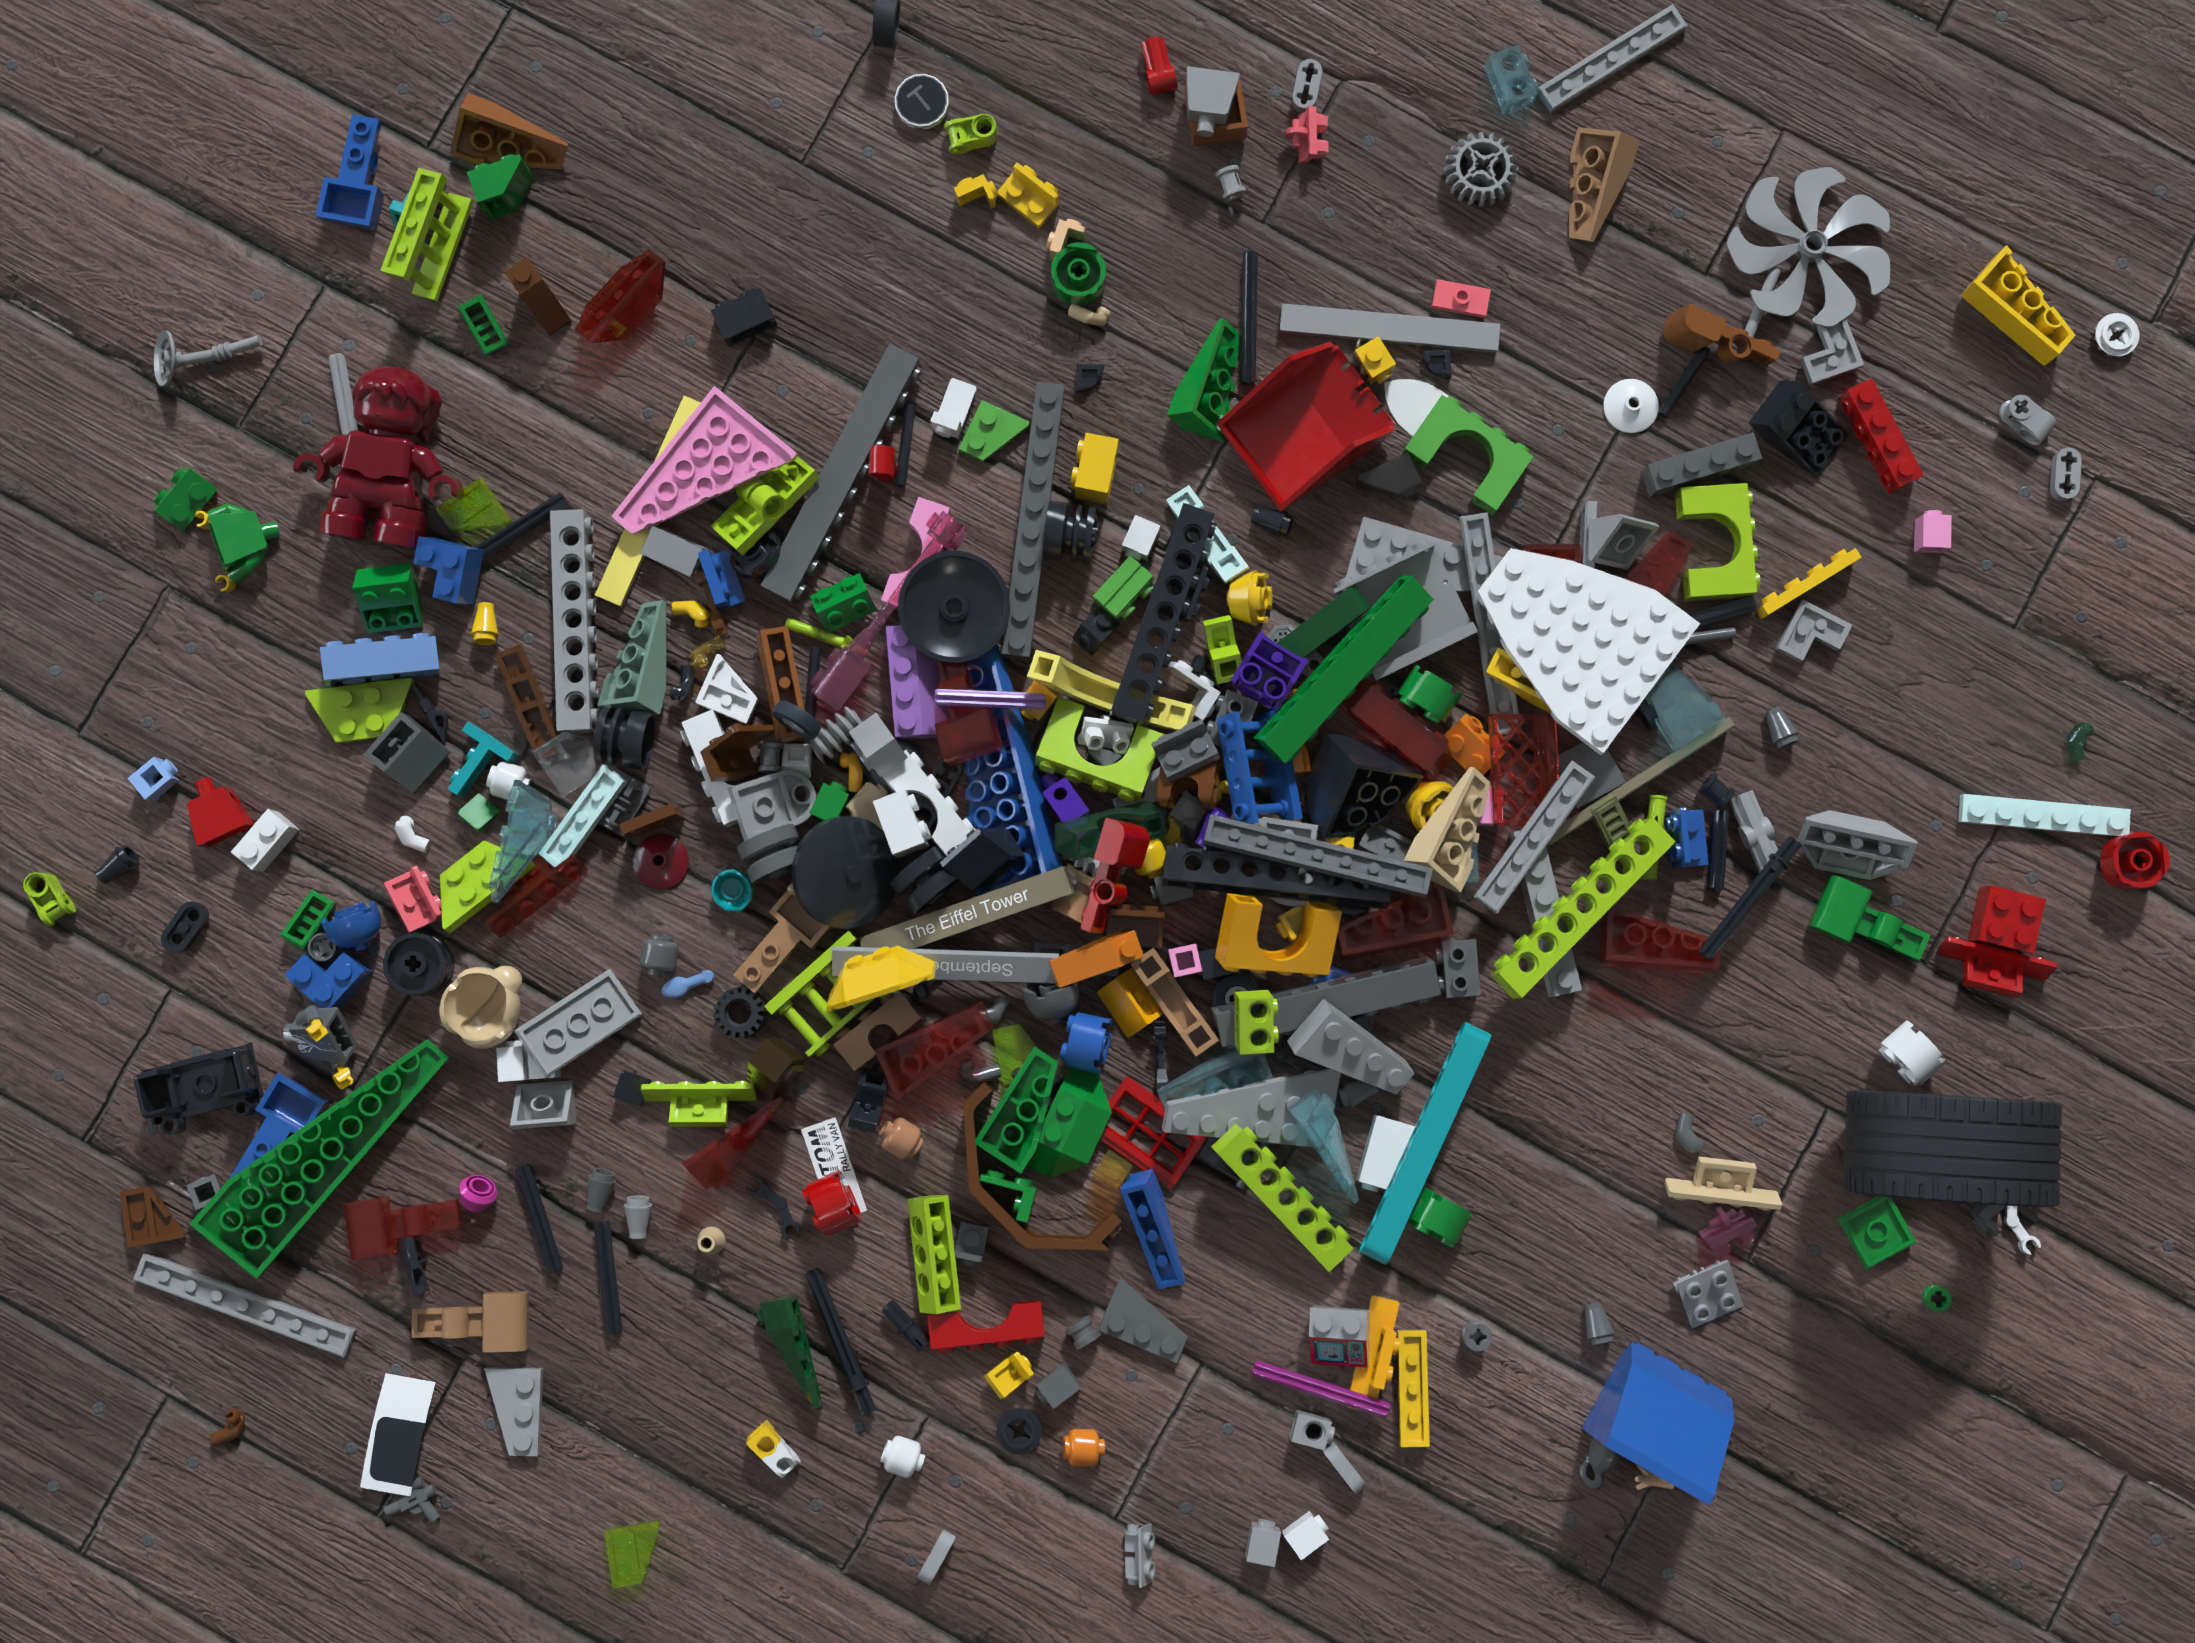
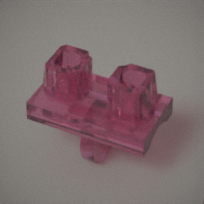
[1698,1206,1757,1258]

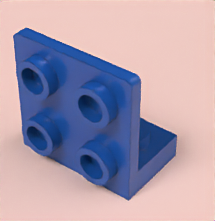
[1664,808,1708,868]

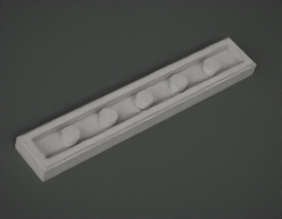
[1536,4,1688,114]
[1473,761,1595,914]

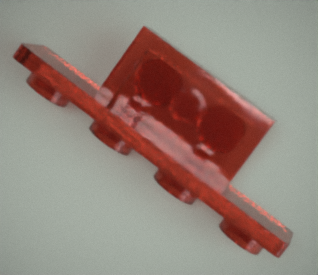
[485,854,588,938]

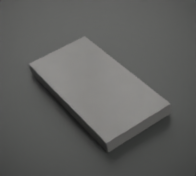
[514,969,642,1078]

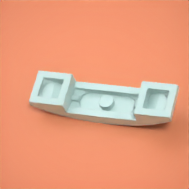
[1166,485,1249,584]

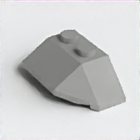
[1797,810,1918,880]

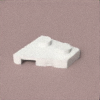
[695,654,759,725]

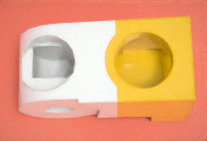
[746,1419,801,1478]

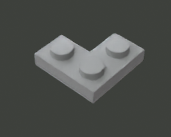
[1800,318,1864,385]
[1775,600,1852,662]

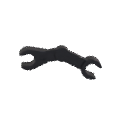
[1154,1021,1168,1093]
[746,1177,801,1239]

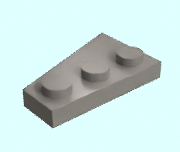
[484,1367,543,1456]

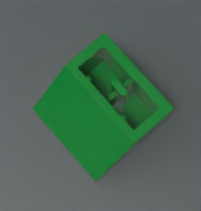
[467,154,534,221]
[352,563,423,633]

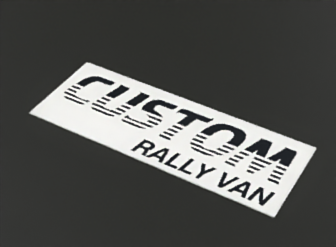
[801,1117,867,1213]

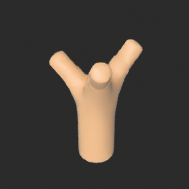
[1635,1465,1674,1490]

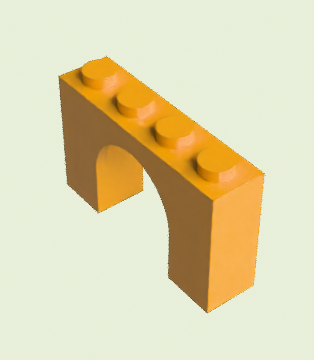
[1215,893,1342,978]

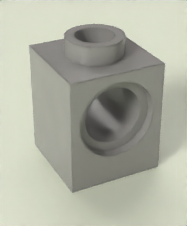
[1289,1409,1335,1451]
[1245,1519,1281,1567]

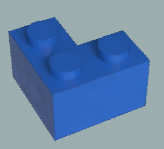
[413,537,484,604]
[284,952,374,1009]

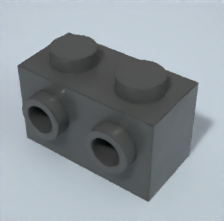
[1206,690,1258,751]
[1435,939,1481,998]

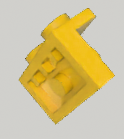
[997,163,1060,229]

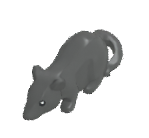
[1580,1438,1620,1489]

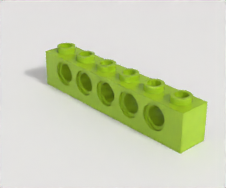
[1211,1123,1354,1272]

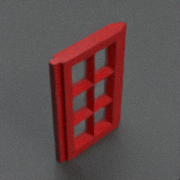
[1100,1076,1207,1189]

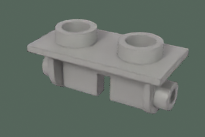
[1124,1523,1155,1588]

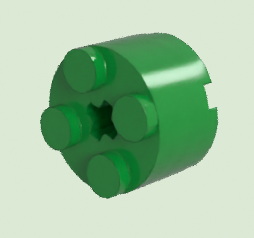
[1051,243,1106,306]
[1397,665,1463,725]
[1407,1186,1473,1248]

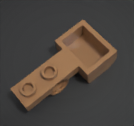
[733,890,833,993]
[412,1291,529,1352]

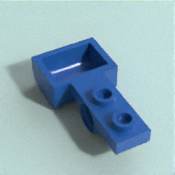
[315,114,384,230]
[229,1073,330,1179]

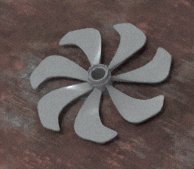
[1726,167,1890,327]

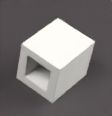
[1122,515,1161,562]
[1282,1511,1329,1560]

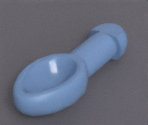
[662,970,715,999]

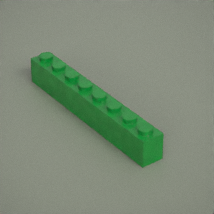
[1254,575,1434,764]

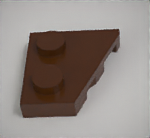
[119,1186,186,1248]

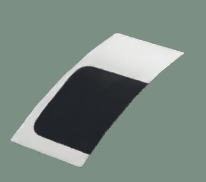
[360,1373,436,1496]

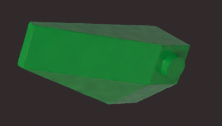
[1167,318,1240,442]
[976,1047,1059,1174]

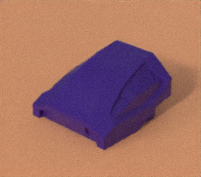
[1230,631,1308,711]

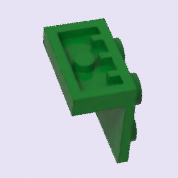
[979,1169,1037,1223]

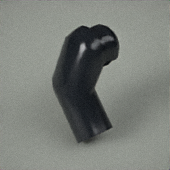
[670,665,695,702]

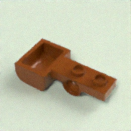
[1663,304,1781,366]

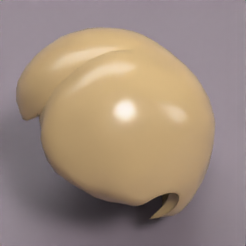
[439,966,522,1049]

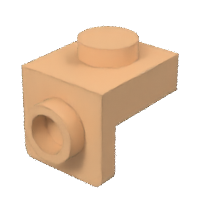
[1046,219,1086,259]

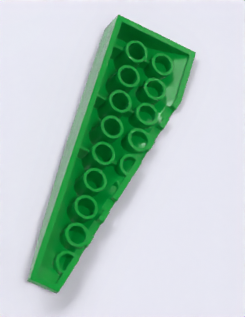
[190,1039,450,1279]

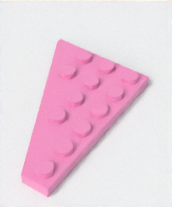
[611,386,799,535]

